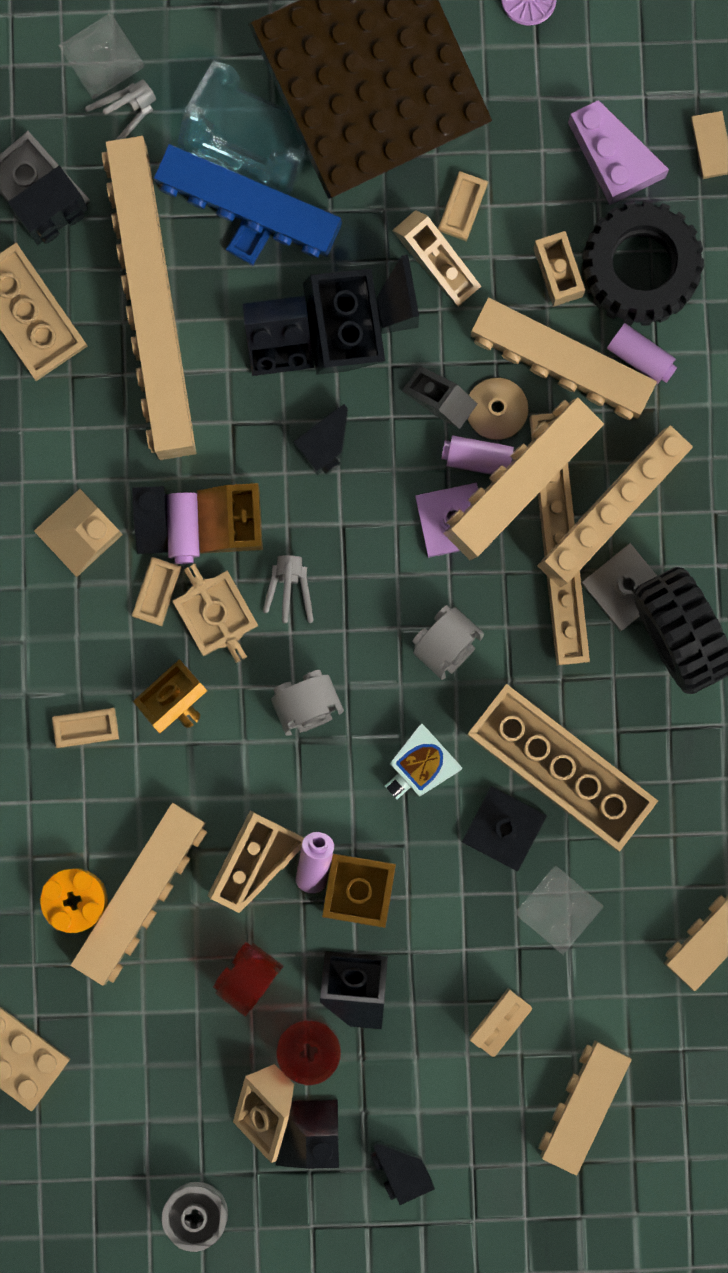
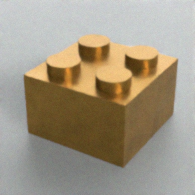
[322,854,396,928]

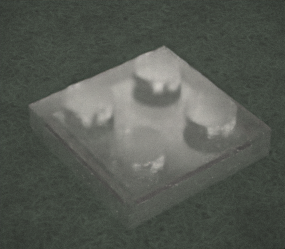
[58,12,145,99]
[514,865,604,955]

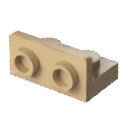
[469,988,532,1057]

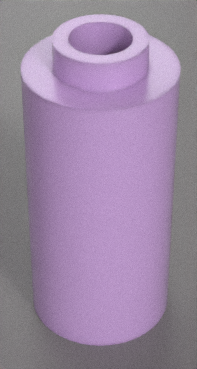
[607,323,677,384]
[441,435,514,475]
[166,493,200,564]
[296,832,334,893]

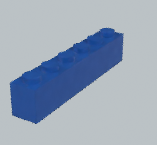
[154,144,342,258]

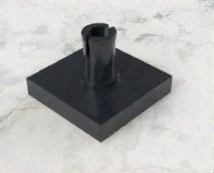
[462,786,547,872]

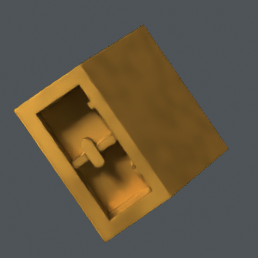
[197,483,263,554]

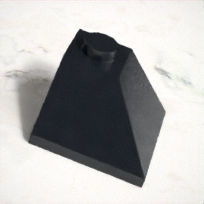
[376,254,419,334]
[320,951,388,1029]
[276,1100,339,1169]

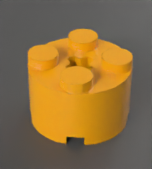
[40,869,108,933]

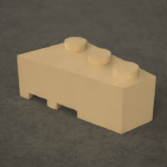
[208,810,305,913]

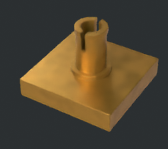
[133,659,207,733]

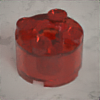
[213,942,284,1017]
[277,1018,341,1085]

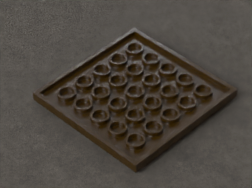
[248,0,492,199]

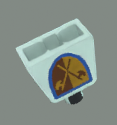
[385,724,462,800]

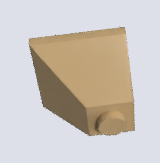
[34,489,123,577]
[233,1064,294,1163]

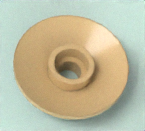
[468,378,528,440]

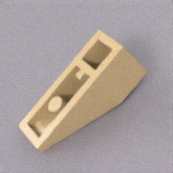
[392,210,481,307]

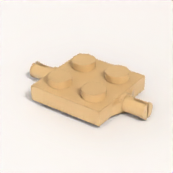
[173,564,258,663]

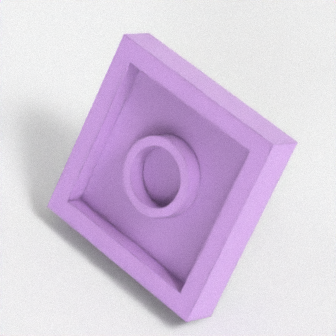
[415,483,478,558]

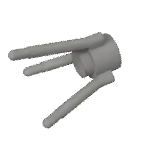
[85,79,156,140]
[263,555,314,624]

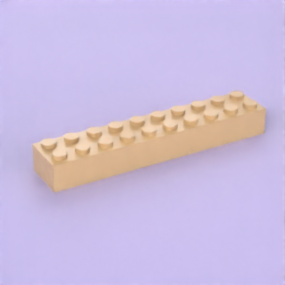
[102,136,197,460]

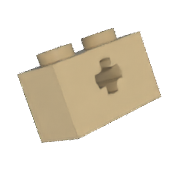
[533,231,585,307]

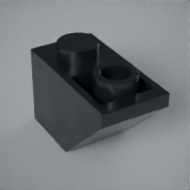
[370,1141,435,1205]

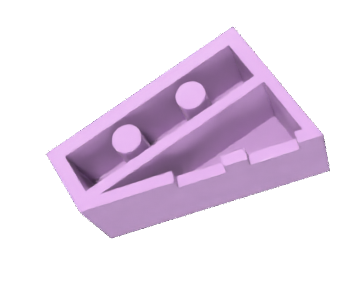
[568,100,669,205]

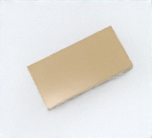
[691,111,728,179]
[438,171,488,241]
[132,557,182,627]
[52,708,119,748]

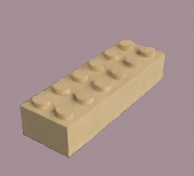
[466,684,658,852]

